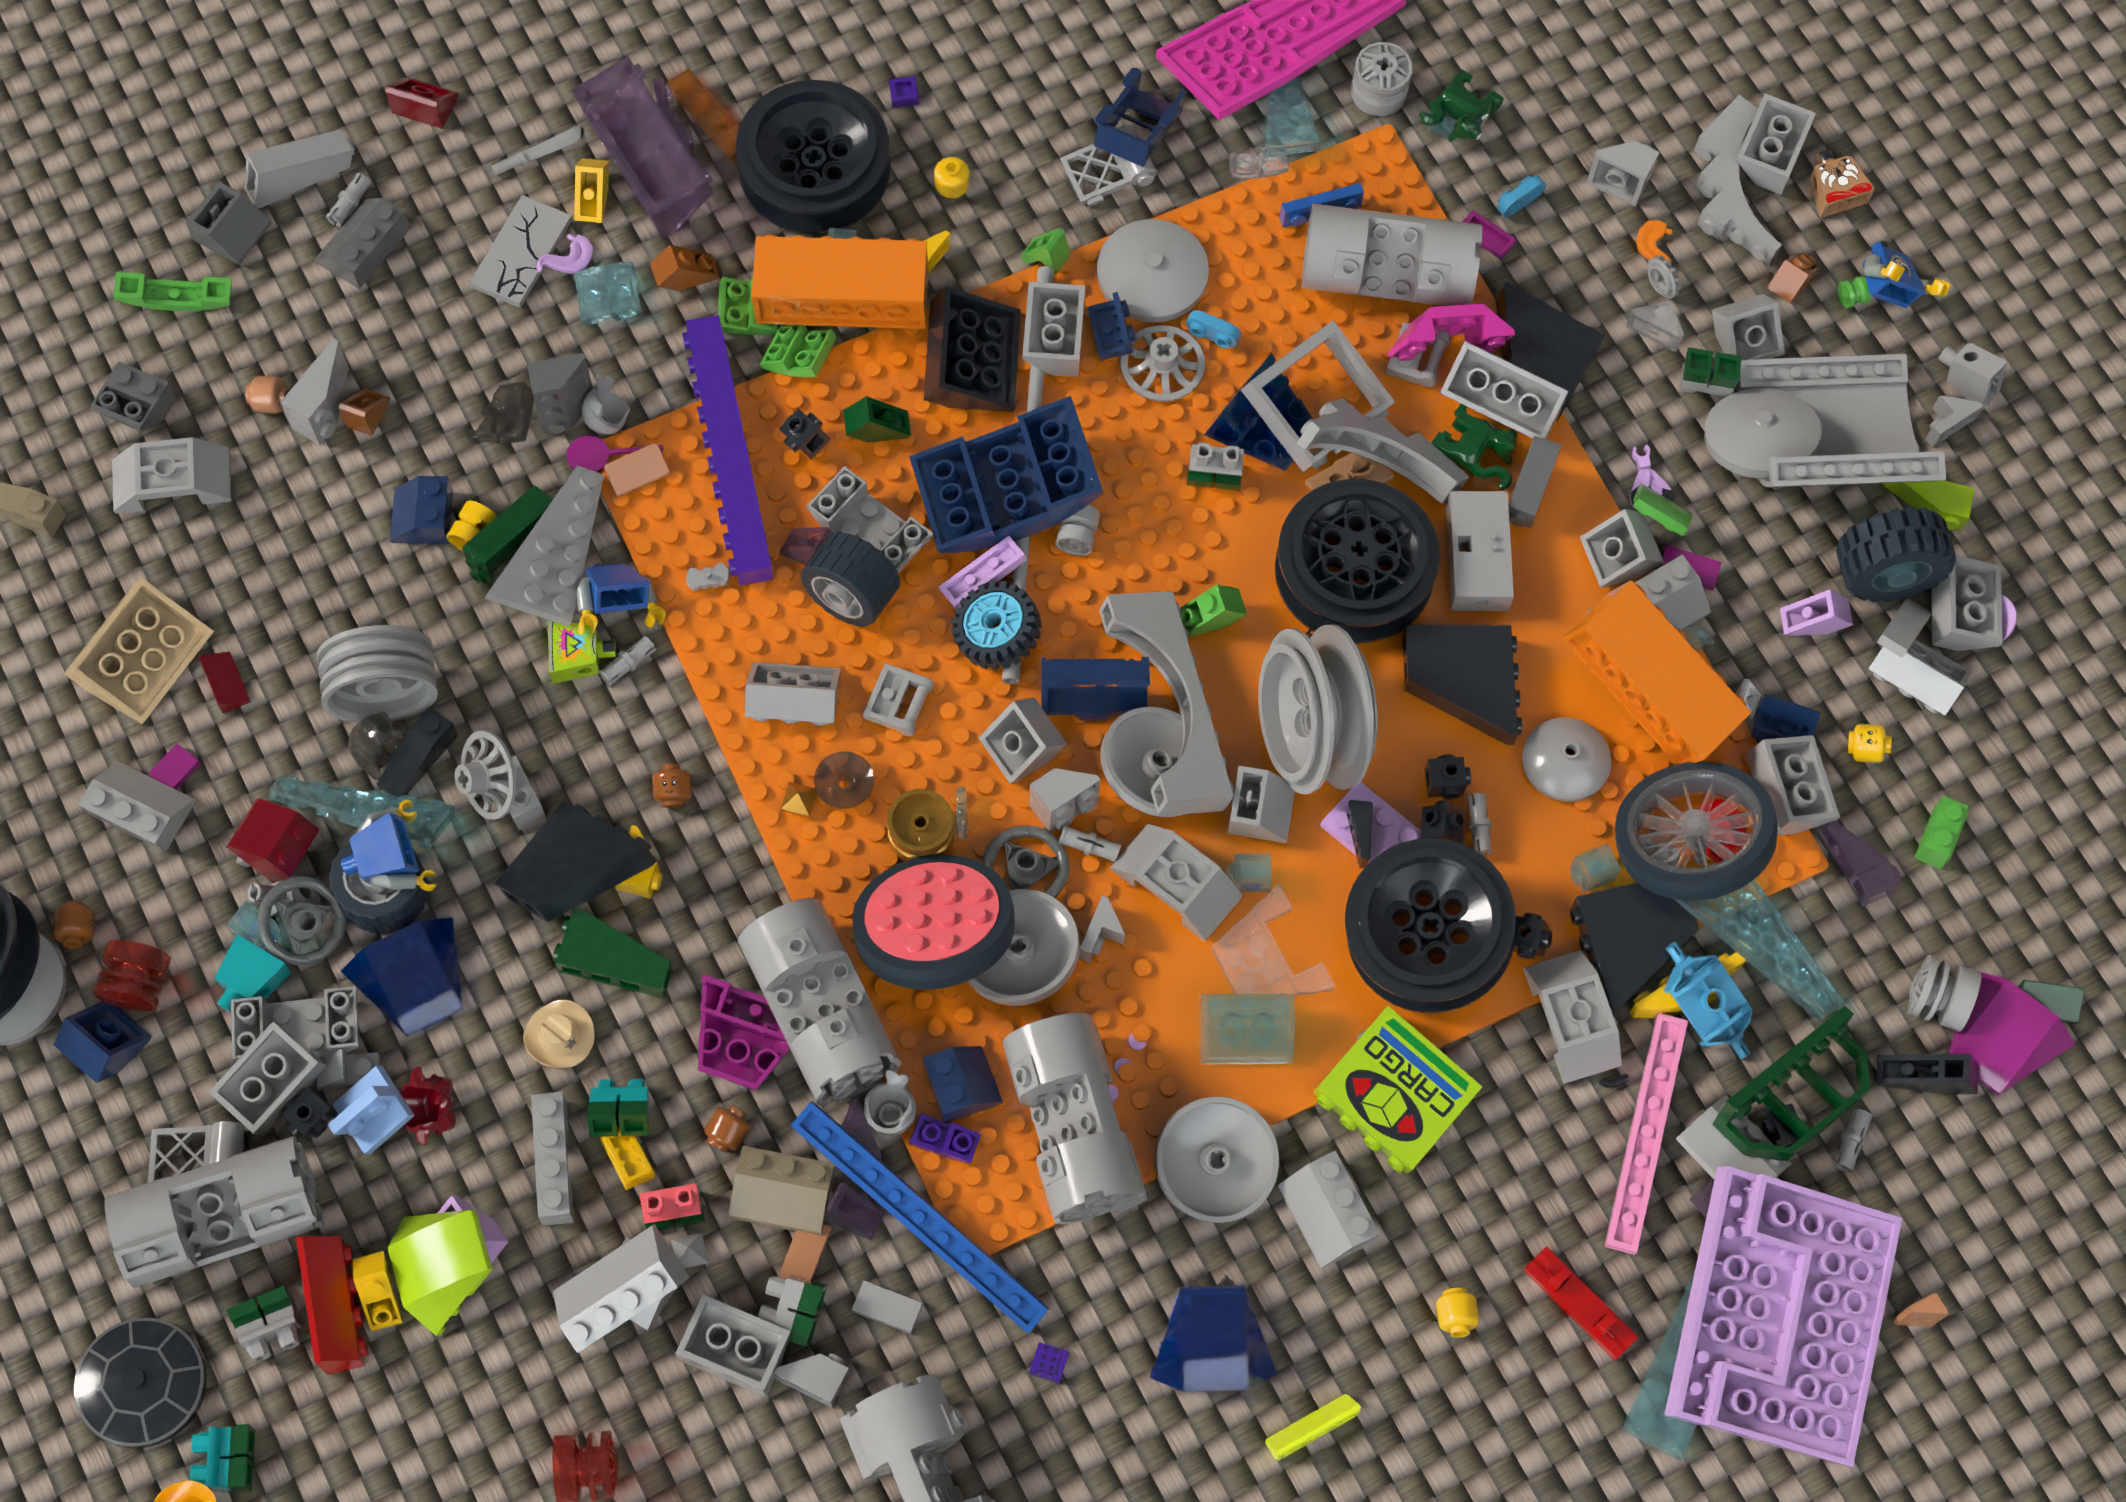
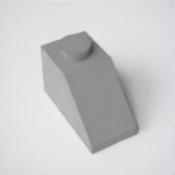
[774,1353,850,1408]

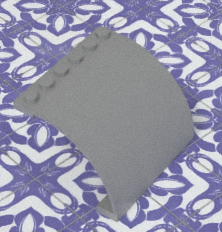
[1738,354,1946,487]

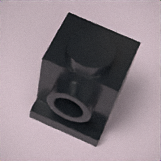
[1762,1103,1800,1147]

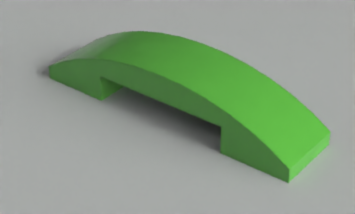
[113,272,232,311]

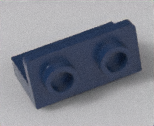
[1088,292,1136,361]
[1751,694,1821,741]

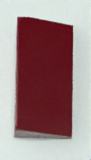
[199,651,251,714]

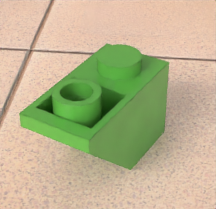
[1180,584,1247,637]

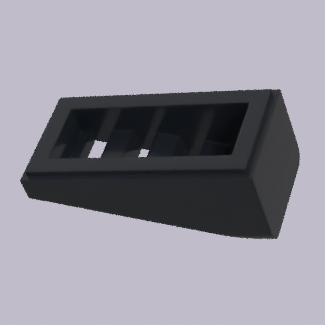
[1346,800,1373,868]

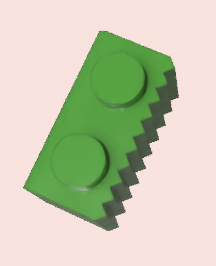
[1914,796,1970,869]

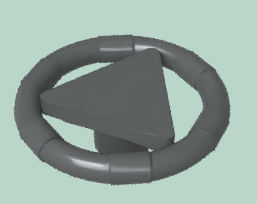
[982,825,1070,898]
[257,876,347,965]

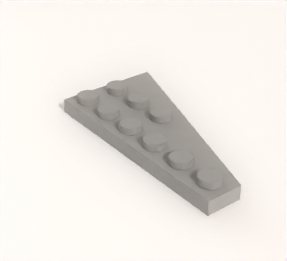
[484,465,604,626]

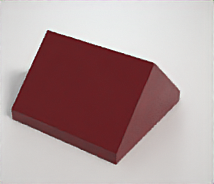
[385,77,459,129]

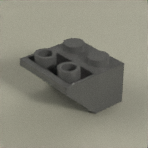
[186,181,272,265]
[89,361,177,431]

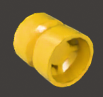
[446,501,497,551]

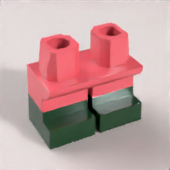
[640,1183,705,1231]

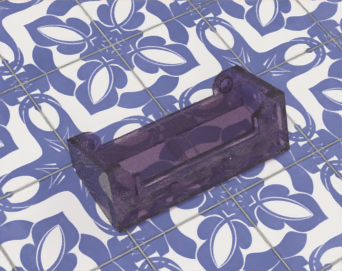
[571,56,713,239]

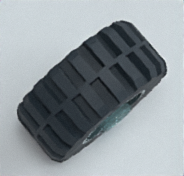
[1836,507,1956,602]

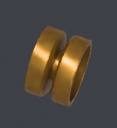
[887,789,954,861]

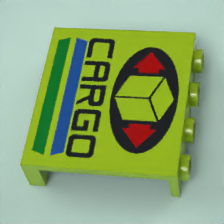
[1313,1006,1482,1174]

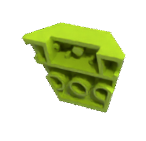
[387,1209,493,1336]

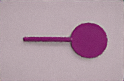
[566,435,664,472]

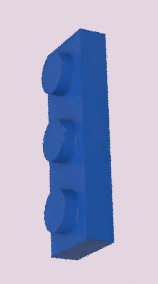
[1279,183,1364,227]

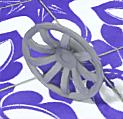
[1120,325,1205,402]
[455,730,516,820]

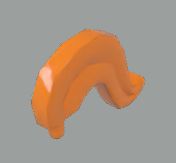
[1635,220,1673,266]

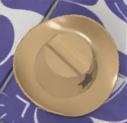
[523,1000,595,1068]

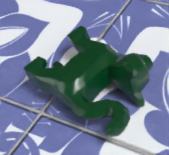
[1419,69,1504,142]
[1431,404,1518,490]

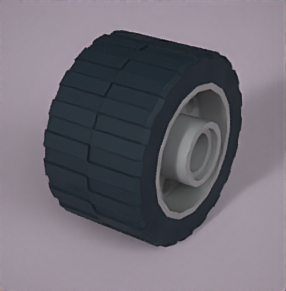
[801,532,900,626]
[329,841,429,934]

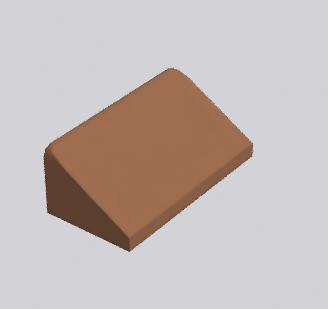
[604,443,670,498]
[1893,1293,1949,1327]

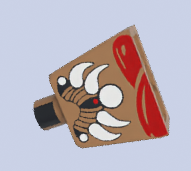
[1809,149,1874,218]

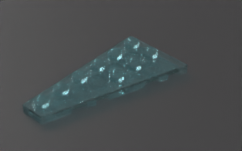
[269,776,455,850]
[1674,855,1845,1021]

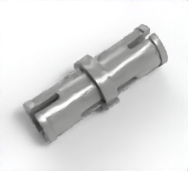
[326,173,372,227]
[598,636,657,686]
[1467,793,1493,856]
[1058,825,1121,863]
[1833,1109,1873,1173]

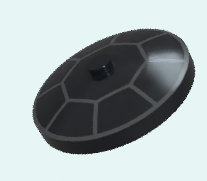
[74,1318,207,1449]

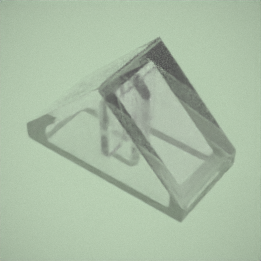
[1626,301,1684,352]

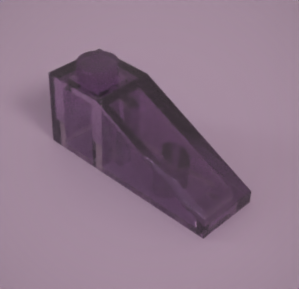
[1818,820,1902,907]

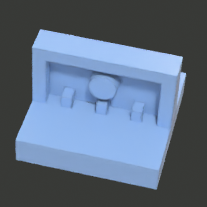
[328,1066,415,1154]

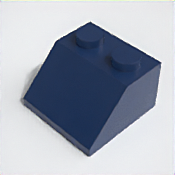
[390,476,453,544]
[53,999,152,1083]
[923,1046,1003,1123]

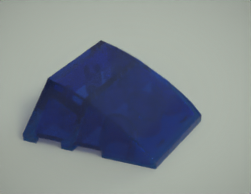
[1203,353,1314,471]
[341,917,463,1037]
[1150,1285,1277,1392]

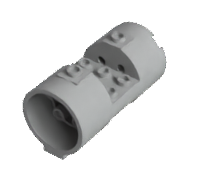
[1301,203,1482,306]
[738,898,901,1106]
[1002,1013,1148,1224]
[105,1136,324,1288]
[839,1374,996,1502]

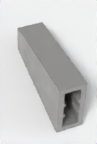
[244,129,354,209]

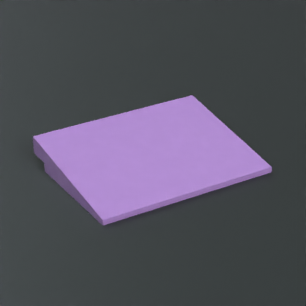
[1664,1166,1902,1467]

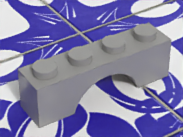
[531,1092,574,1226]

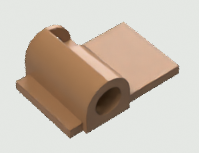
[1305,452,1393,490]

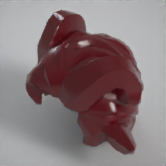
[400,1067,456,1145]

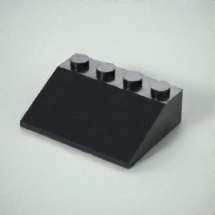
[923,286,1021,412]

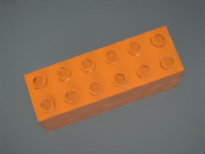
[751,234,929,329]
[1562,580,1752,765]

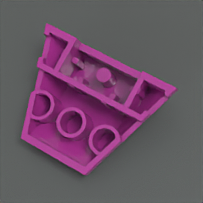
[1948,970,2075,1095]
[698,974,790,1091]

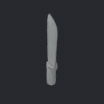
[492,126,581,175]

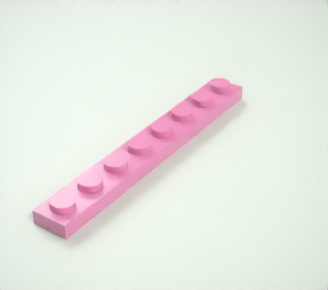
[1604,1013,1688,1255]

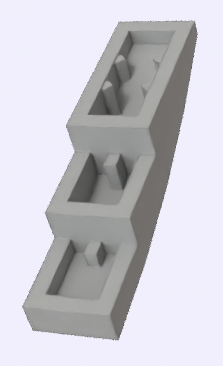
[1877,598,1932,658]

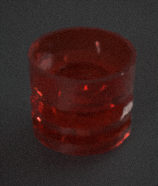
[92,940,171,1012]
[552,1430,619,1502]

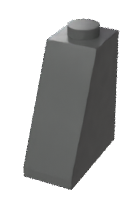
[1508,435,1562,528]

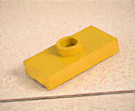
[600,1127,655,1190]

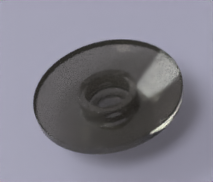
[814,752,874,809]

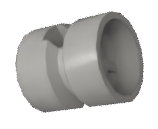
[1056,505,1100,556]

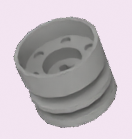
[1351,42,1412,116]
[1908,955,1981,1032]

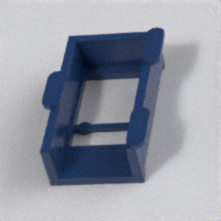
[1094,68,1187,167]
[1041,657,1150,721]

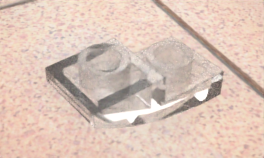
[1228,147,1289,179]

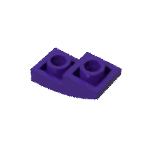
[909,1113,981,1164]

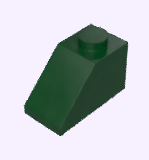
[843,396,911,443]

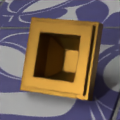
[780,782,818,818]

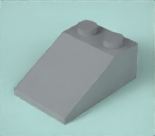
[281,338,349,446]

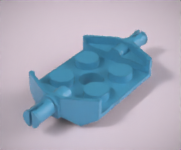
[1664,942,1753,1059]

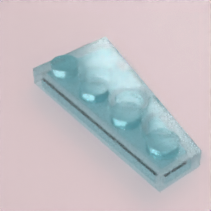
[1265,75,1319,157]

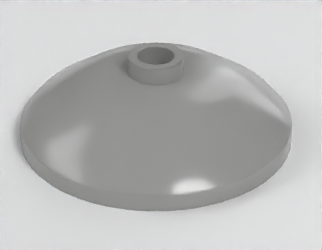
[1522,717,1612,802]

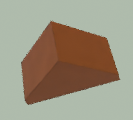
[339,389,390,436]

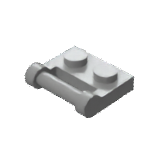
[1386,322,1451,387]
[863,663,935,737]

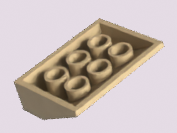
[64,577,214,724]

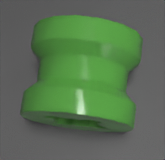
[1838,276,1871,309]

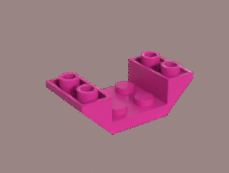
[1388,304,1515,361]

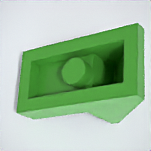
[1020,227,1070,274]

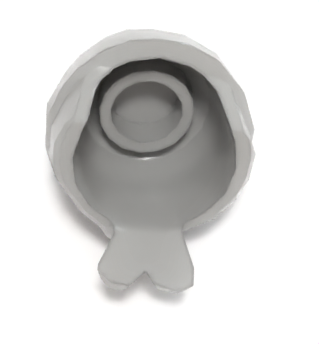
[582,373,630,435]
[864,1069,916,1136]

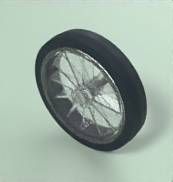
[1615,762,1778,901]

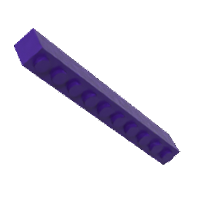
[682,315,773,586]

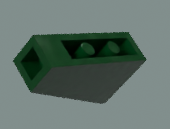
[462,485,554,588]
[553,907,673,998]

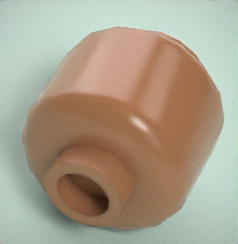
[245,376,290,414]

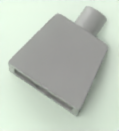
[1938,343,2007,411]

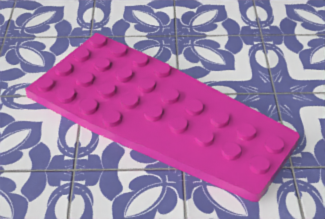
[1156,0,1406,120]

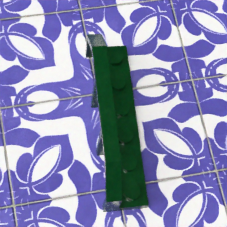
[1712,1006,1870,1161]

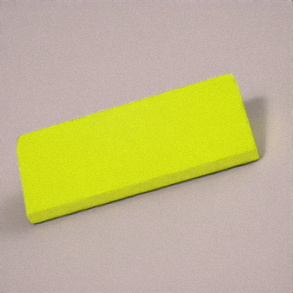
[1265,1394,1361,1461]

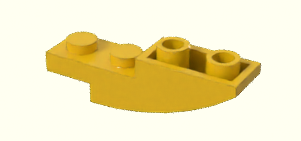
[1629,950,1746,1018]

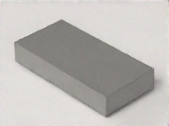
[852,1281,923,1334]

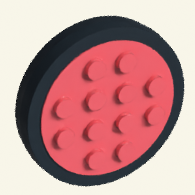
[853,855,1015,990]

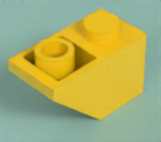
[353,1251,403,1332]

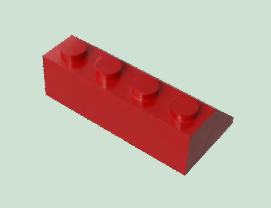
[296,1236,369,1375]

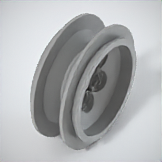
[1258,624,1378,794]

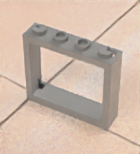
[1241,320,1395,472]

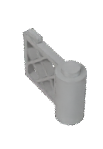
[1060,124,1157,207]
[148,1121,245,1183]

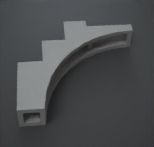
[1694,95,1782,266]
[1297,398,1469,503]

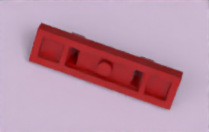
[1523,1246,1638,1361]

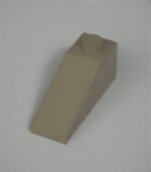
[0,482,66,539]

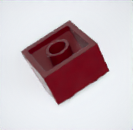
[226,798,320,883]

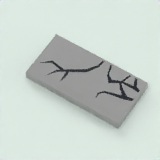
[470,195,572,308]

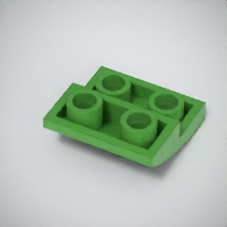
[718,277,778,335]
[760,325,837,377]
[1633,483,1692,536]

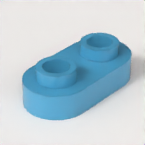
[1497,175,1546,218]
[1186,310,1242,348]

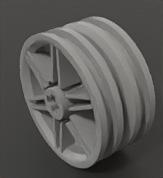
[317,625,438,723]

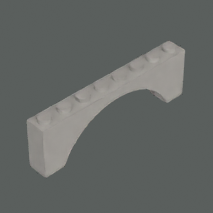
[1099,591,1234,816]

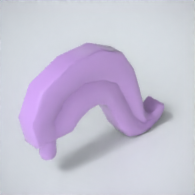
[536,234,593,274]

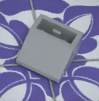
[1227,766,1295,843]
[1029,768,1100,833]

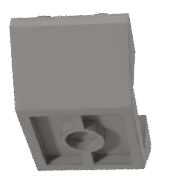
[112,437,231,514]
[807,466,933,573]
[1110,824,1242,942]
[1523,950,1622,1084]
[231,986,359,1061]

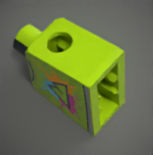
[548,621,616,684]

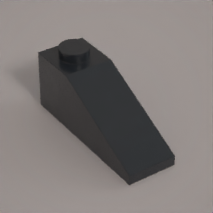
[377,706,458,802]
[1876,1053,1979,1095]

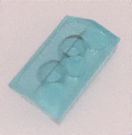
[1199,994,1295,1064]

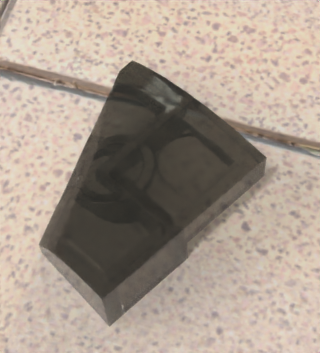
[467,381,534,443]

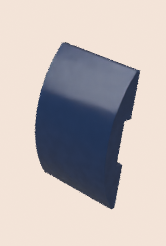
[909,396,1103,553]

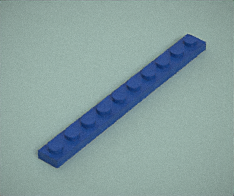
[790,1101,1050,1334]

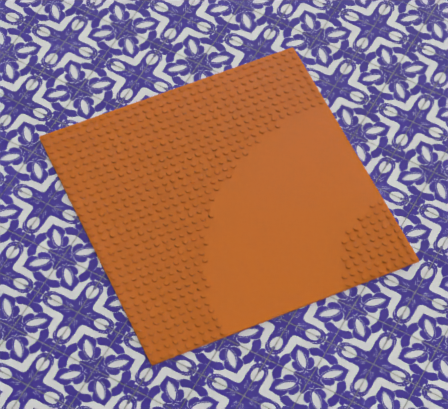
[598,124,1829,1255]

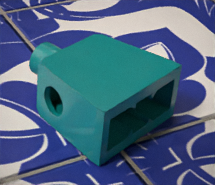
[215,934,291,1013]

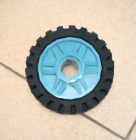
[952,581,1042,670]

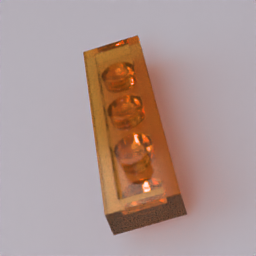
[667,68,739,162]

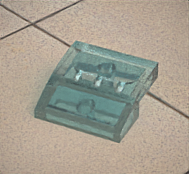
[574,262,641,326]

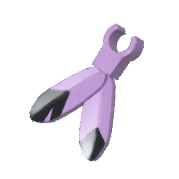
[1630,444,1674,509]

